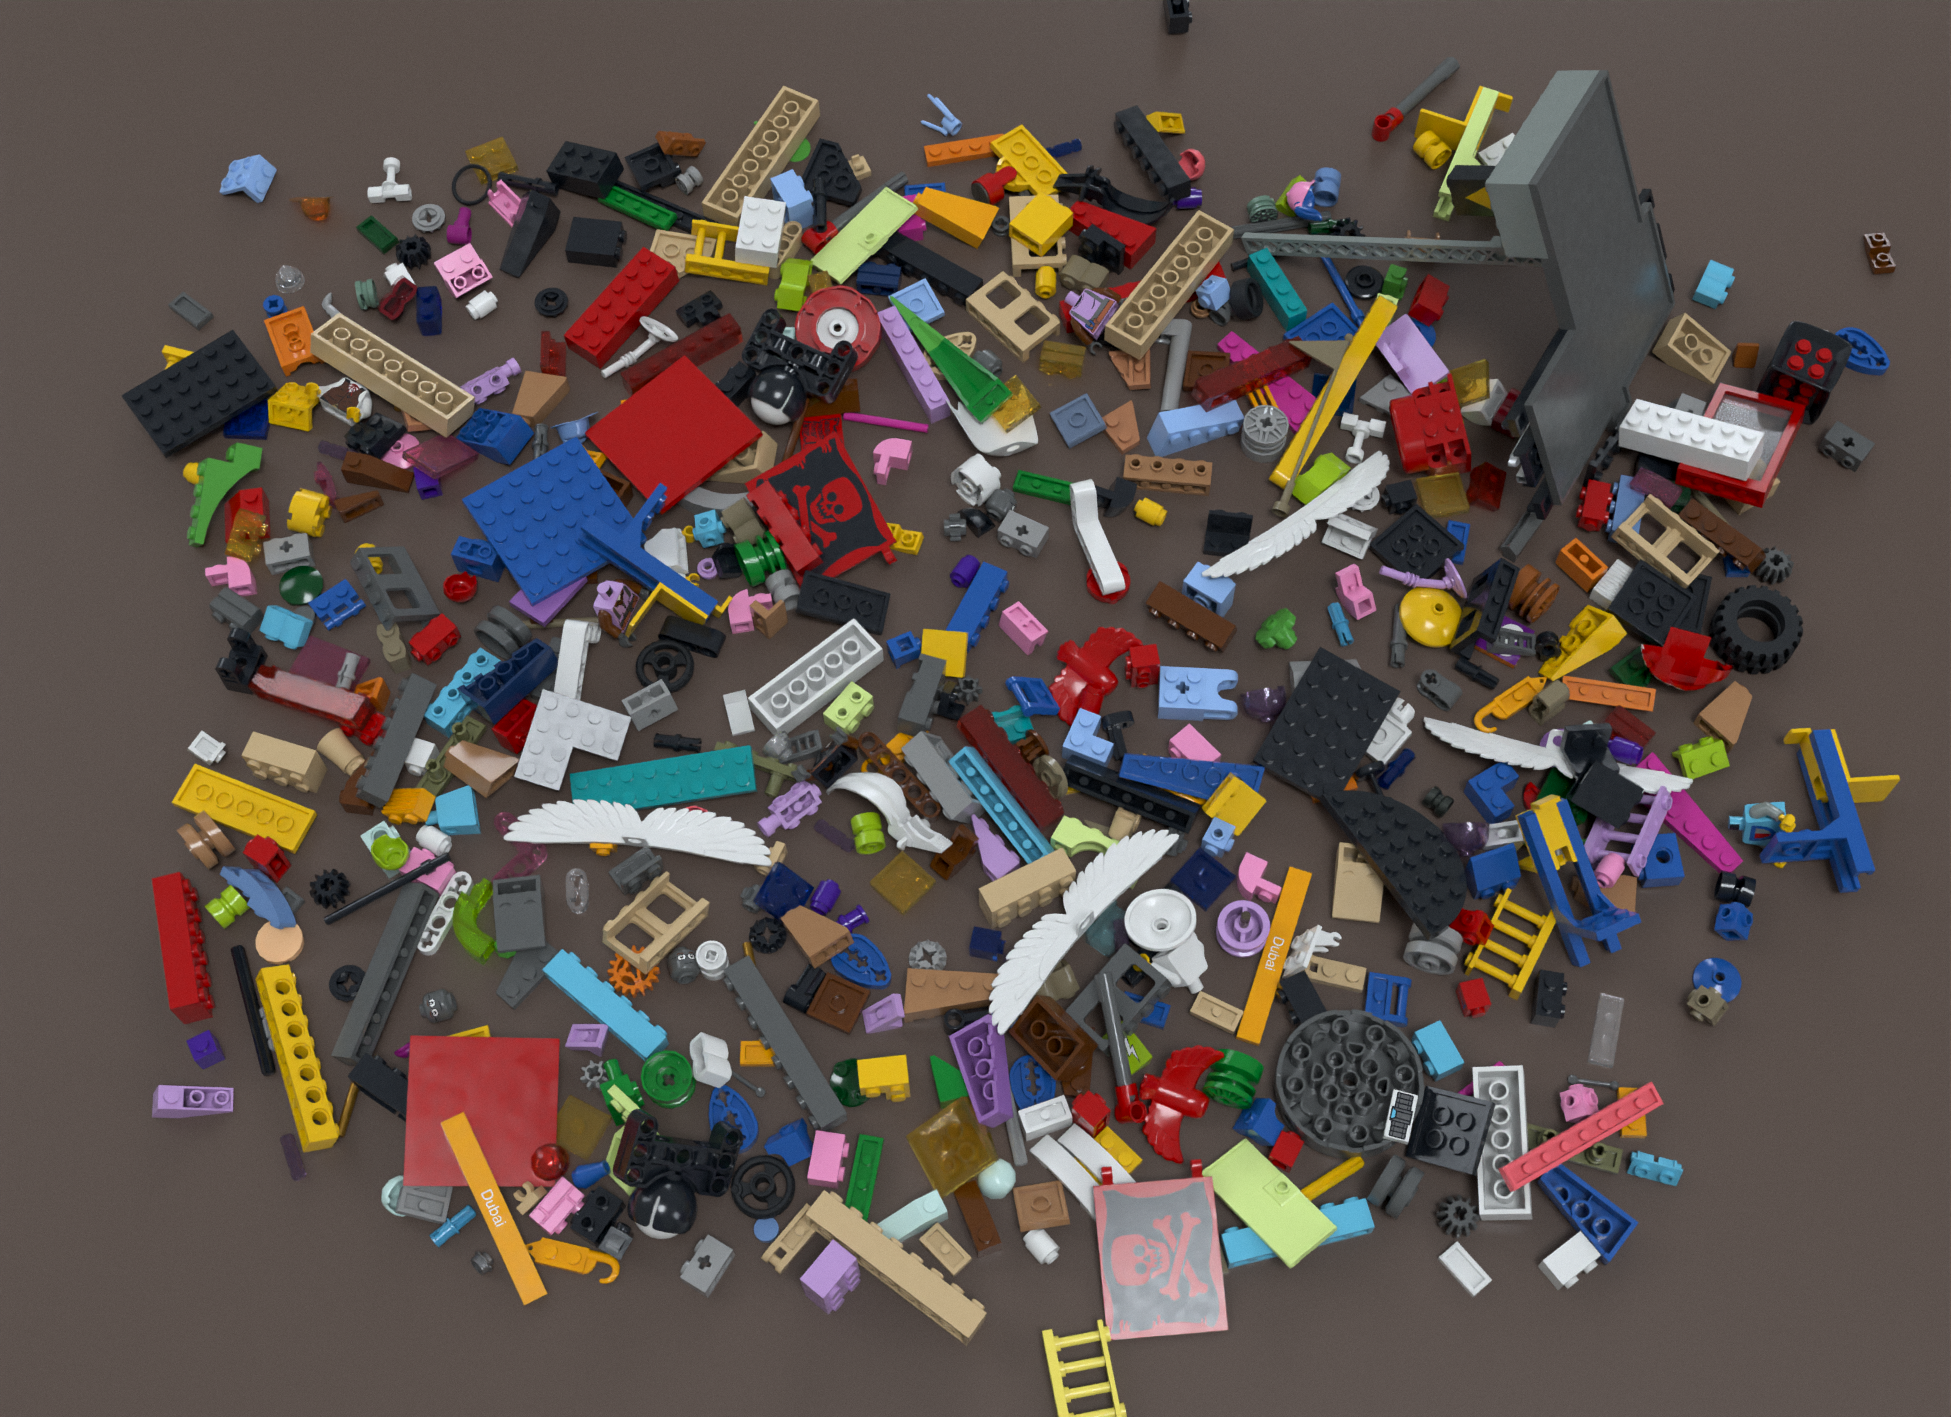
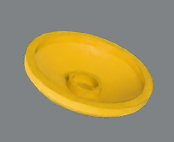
[1399,587,1462,648]

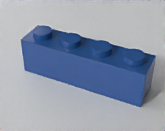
[945,561,1009,653]

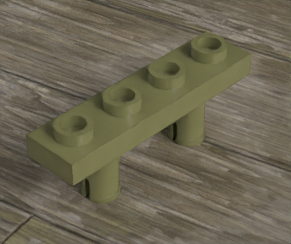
[415,715,487,797]
[714,741,797,798]
[1527,1123,1623,1175]

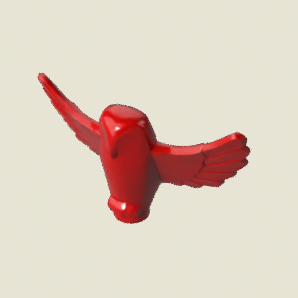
[1049,627,1143,726]
[1139,1045,1224,1164]

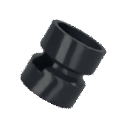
[1714,870,1756,908]

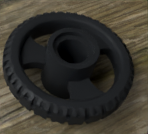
[635,639,694,693]
[731,1155,795,1219]

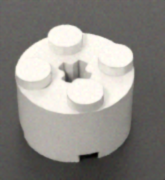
[951,454,1001,506]

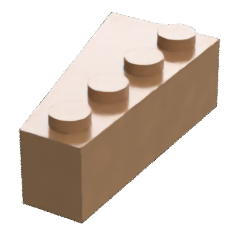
[904,968,999,1023]

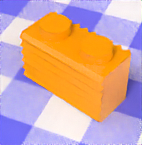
[381,788,436,825]

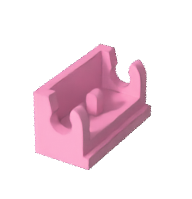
[488,180,521,227]
[998,601,1048,655]

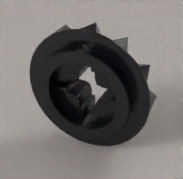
[534,288,568,318]
[749,916,787,954]
[329,965,365,1003]

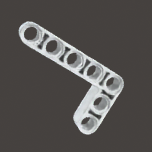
[1070,479,1125,595]
[554,619,601,701]

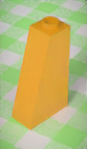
[913,187,999,249]

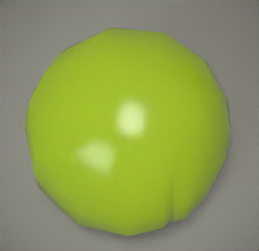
[371,834,410,870]

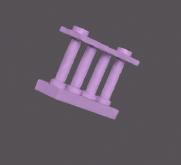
[1584,786,1673,877]

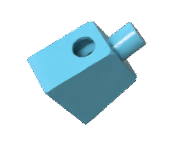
[425,785,481,835]

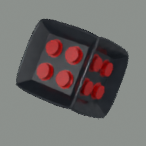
[1756,321,1852,425]

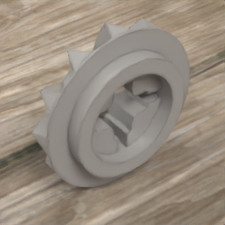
[412,204,446,233]
[909,939,947,970]

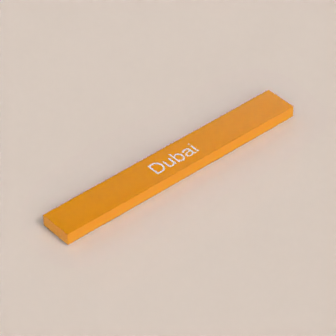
[1236,867,1312,1046]
[440,1112,547,1306]

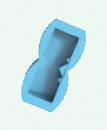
[1692,260,1735,309]
[259,605,313,649]

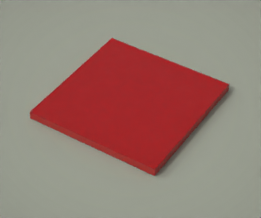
[585,355,763,515]
[403,1036,560,1187]

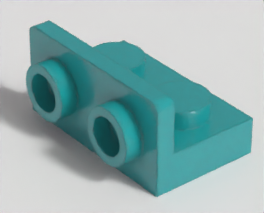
[983,705,1034,750]

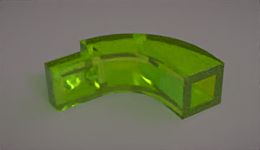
[452,878,495,966]

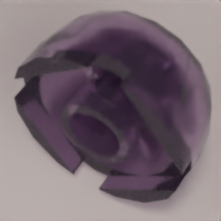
[1240,686,1287,723]
[1442,822,1490,856]

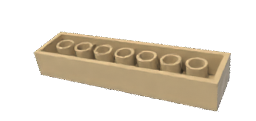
[702,86,820,227]
[1104,210,1234,360]
[310,313,475,438]
[805,1190,987,1346]

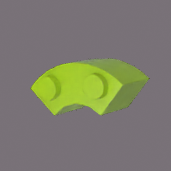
[774,258,813,311]
[1292,452,1351,505]

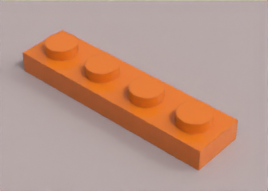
[924,134,1004,167]
[1562,676,1656,712]

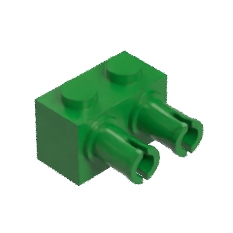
[600,1059,645,1126]

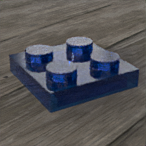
[753,862,814,922]

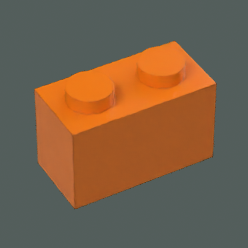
[1555,538,1608,592]

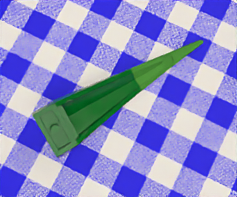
[890,296,1013,424]

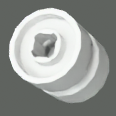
[696,940,730,981]

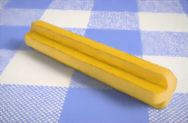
[1300,1157,1365,1201]

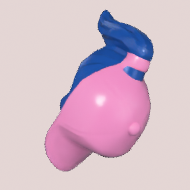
[1286,180,1322,221]

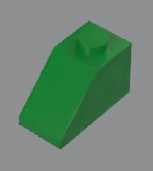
[930,1055,969,1109]

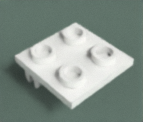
[1282,925,1342,979]

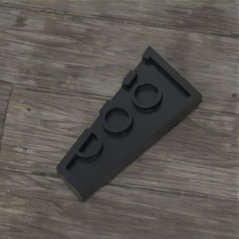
[1582,413,1627,487]

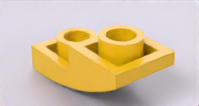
[887,523,924,555]

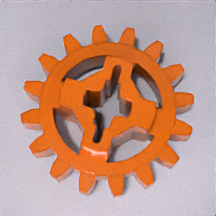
[607,945,661,998]

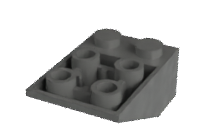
[493,875,546,953]

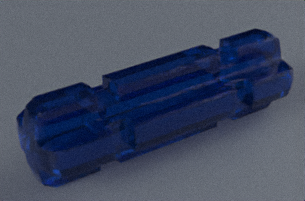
[1045,139,1082,158]

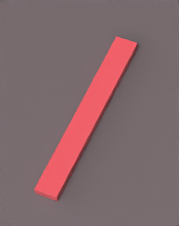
[1498,1082,1664,1192]

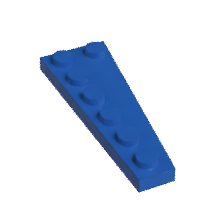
[1118,753,1265,800]

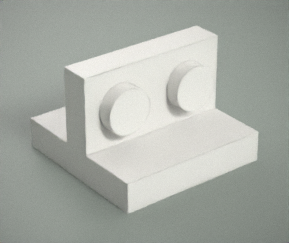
[1322,513,1378,559]

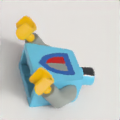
[1728,802,1796,868]

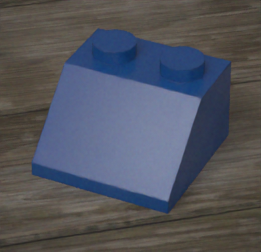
[1465,843,1521,900]

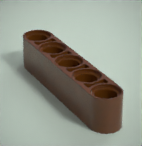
[858,732,941,824]

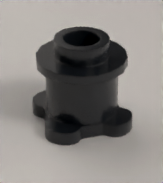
[1535,631,1562,661]

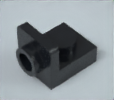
[712,543,742,578]
[938,681,965,720]

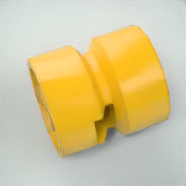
[1413,130,1452,169]

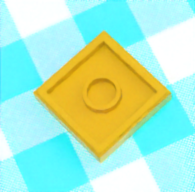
[921,629,968,678]

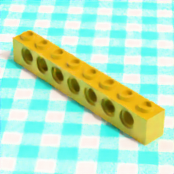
[255,964,339,1153]

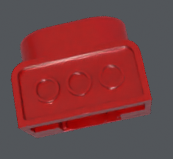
[1389,373,1471,479]

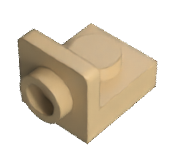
[754,841,787,876]

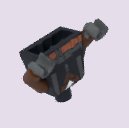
[791,727,859,788]

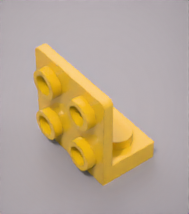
[268,382,320,431]
[1202,772,1266,836]

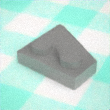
[395,1186,453,1225]

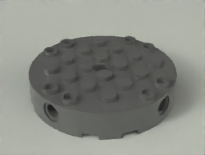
[1274,1009,1425,1159]

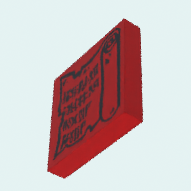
[800,414,844,450]

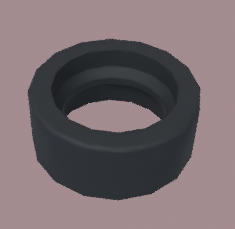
[1230,277,1264,320]

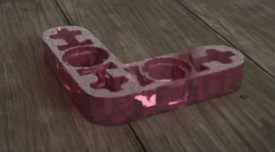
[491,812,548,888]

